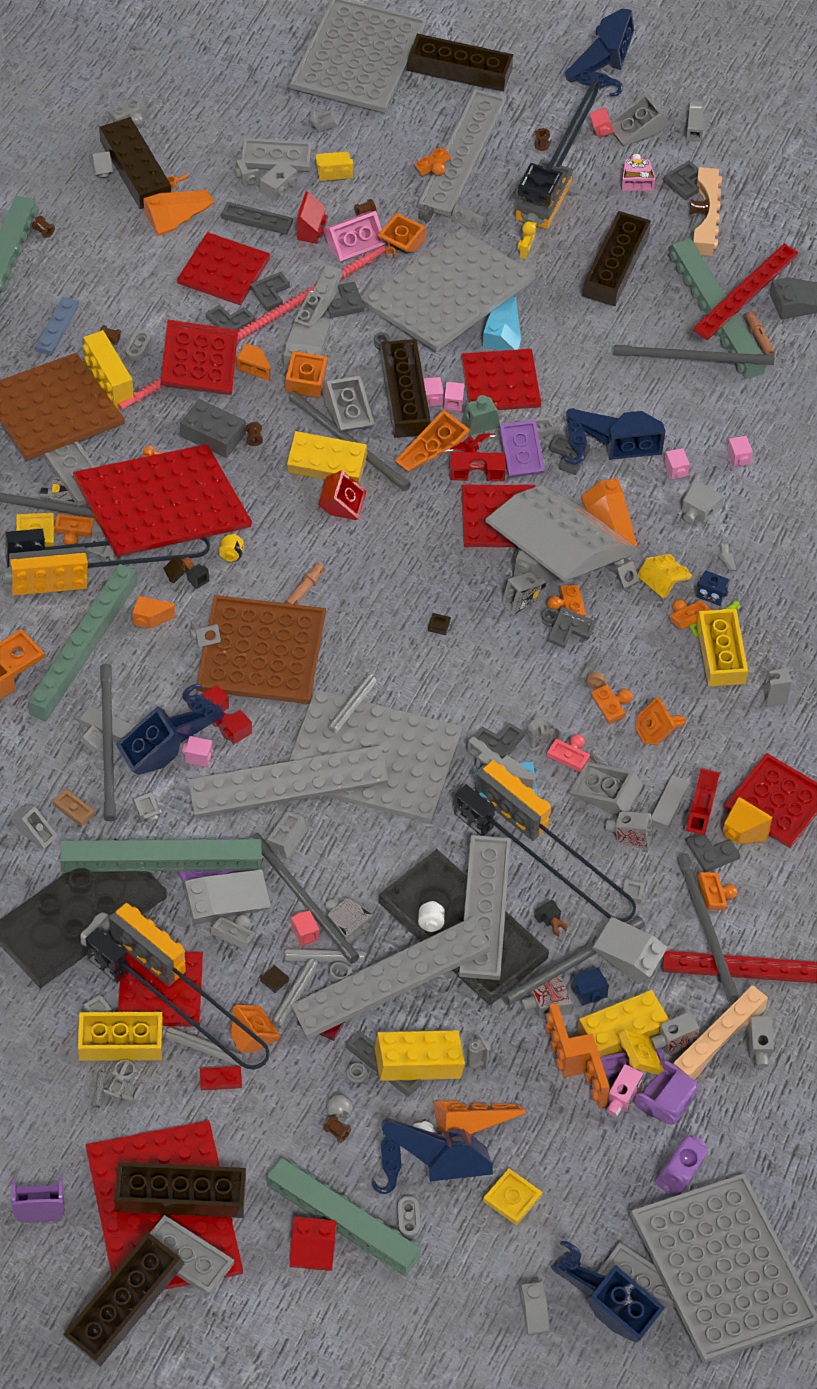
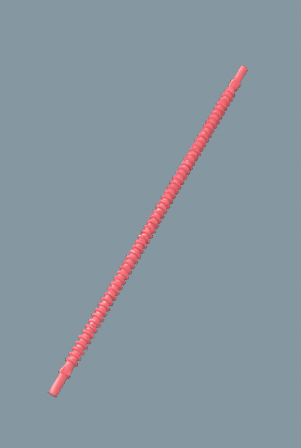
[118,246,386,410]

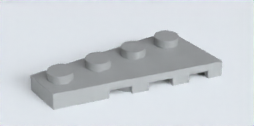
[597,1243,676,1308]

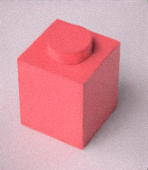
[590,107,614,138]
[291,910,319,946]

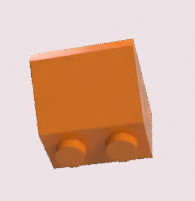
[378,213,426,252]
[285,351,328,398]

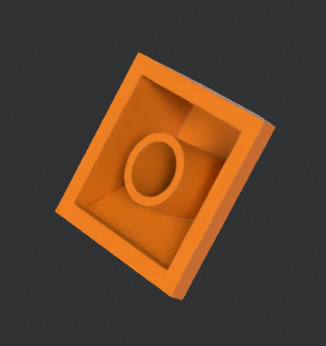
[231,1005,281,1053]

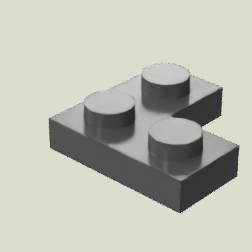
[663,161,699,200]
[250,272,290,312]
[327,281,365,318]
[206,305,255,332]
[550,433,590,475]
[547,606,596,648]
[474,723,525,759]
[686,834,740,872]

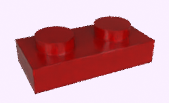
[200,1066,242,1091]

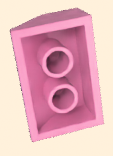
[323,211,387,261]

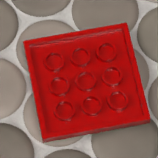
[177,232,270,306]
[160,319,238,395]
[461,349,541,410]
[462,485,535,547]
[724,753,817,848]
[118,952,203,1027]

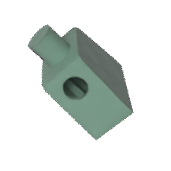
[461,395,500,436]

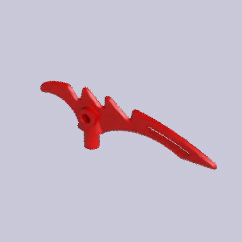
[445,433,496,452]

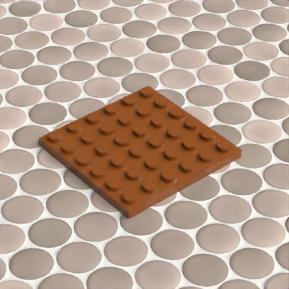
[0,353,125,461]
[196,595,326,704]

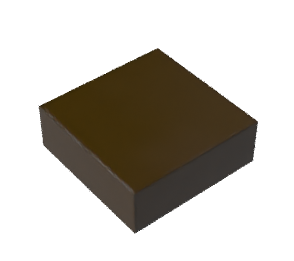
[164,556,186,583]
[428,613,451,635]
[260,965,289,993]

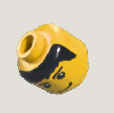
[219,534,244,562]

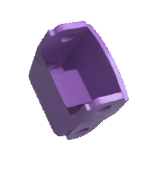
[634,1060,699,1125]
[655,1136,708,1196]
[12,1178,64,1222]

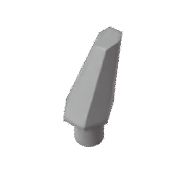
[718,544,737,571]

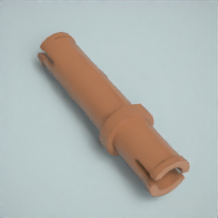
[744,311,776,355]
[284,563,326,605]

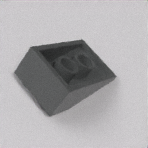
[770,277,817,320]

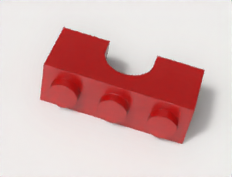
[450,452,506,481]
[201,685,252,745]

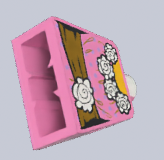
[622,154,655,191]
[606,1064,643,1117]

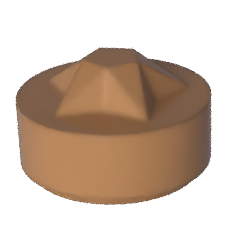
[586,672,606,689]

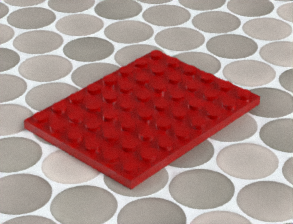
[73,444,252,557]
[86,1120,243,1290]

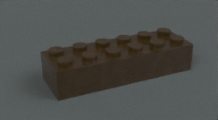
[408,33,514,91]
[99,117,171,209]
[582,211,651,306]
[381,339,431,438]
[114,1162,246,1218]
[63,1232,185,1367]

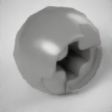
[327,1095,353,1120]

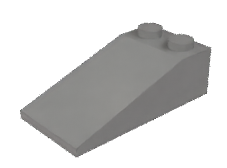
[284,315,331,370]
[184,869,271,925]

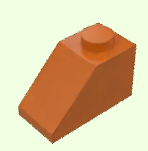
[237,343,271,381]
[132,596,176,628]

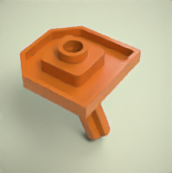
[636,697,686,745]

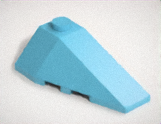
[483,296,521,351]

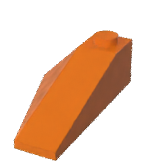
[144,190,214,236]
[395,409,470,472]
[581,478,637,547]
[433,1100,526,1134]

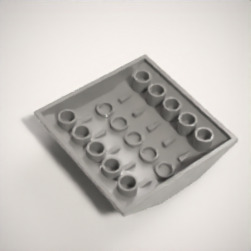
[485,485,640,581]

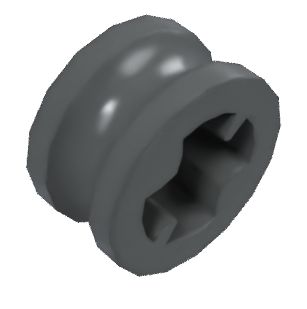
[419,205,434,222]
[374,332,390,350]
[542,608,559,627]

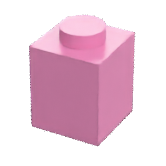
[424,377,444,406]
[444,382,464,412]
[727,436,753,467]
[664,448,690,479]
[182,736,213,767]

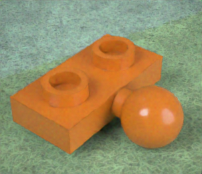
[414,146,451,176]
[54,514,94,545]
[547,585,586,616]
[669,599,711,630]
[591,684,633,724]
[697,872,738,910]

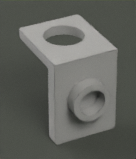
[606,558,639,588]
[190,620,221,647]

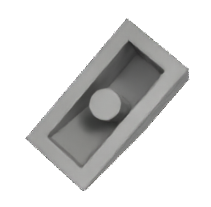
[89,151,113,178]
[10,806,58,849]
[520,1282,549,1335]

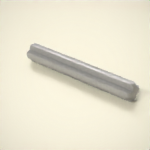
[328,674,376,733]
[285,949,365,963]
[273,958,318,1026]
[165,1027,243,1065]

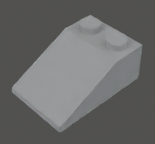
[611,93,670,146]
[322,376,375,431]
[569,762,643,815]
[592,917,668,984]

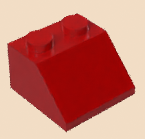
[297,191,328,244]
[318,470,367,520]
[290,1217,337,1271]

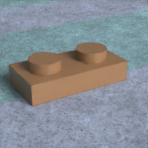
[53,789,95,827]

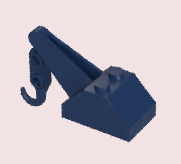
[565,9,635,97]
[564,408,665,464]
[116,684,225,775]
[372,1118,493,1194]
[551,1241,665,1343]

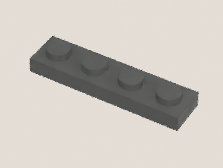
[222,201,293,234]
[346,1032,423,1097]

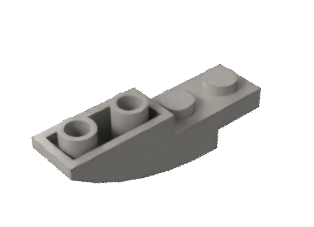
[294,265,344,328]
[467,736,536,789]

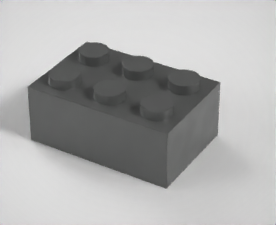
[180,399,246,458]

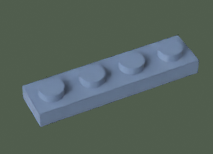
[35,297,79,356]

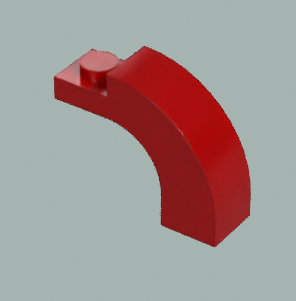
[686,768,720,835]

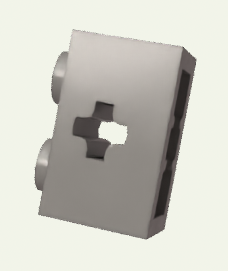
[260,161,298,201]

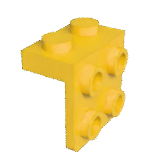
[316,152,354,181]
[637,554,692,598]

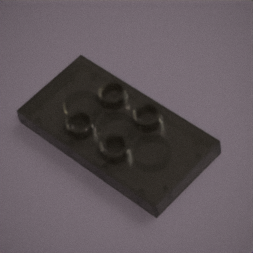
[0,838,167,988]
[378,849,549,1006]

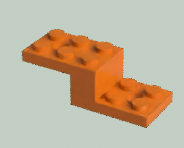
[0,629,45,700]
[545,1003,610,1109]

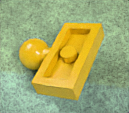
[518,221,537,259]

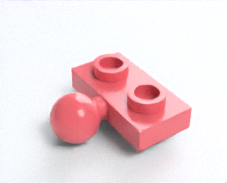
[547,734,590,772]

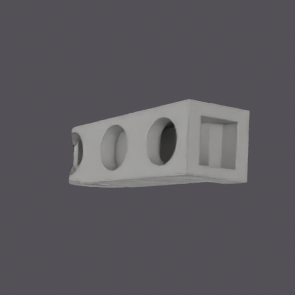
[686,100,703,142]

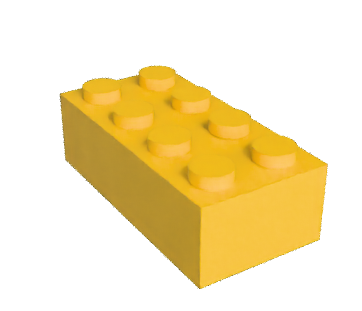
[82,330,134,409]
[287,431,367,485]
[697,609,748,687]
[577,990,669,1057]
[78,1012,163,1061]
[374,1030,465,1081]

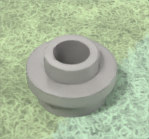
[347,1063,367,1083]

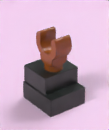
[181,557,209,589]
[535,899,568,936]

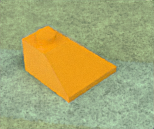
[722,797,772,844]

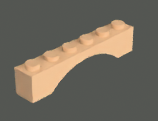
[693,167,722,256]
[673,985,768,1080]

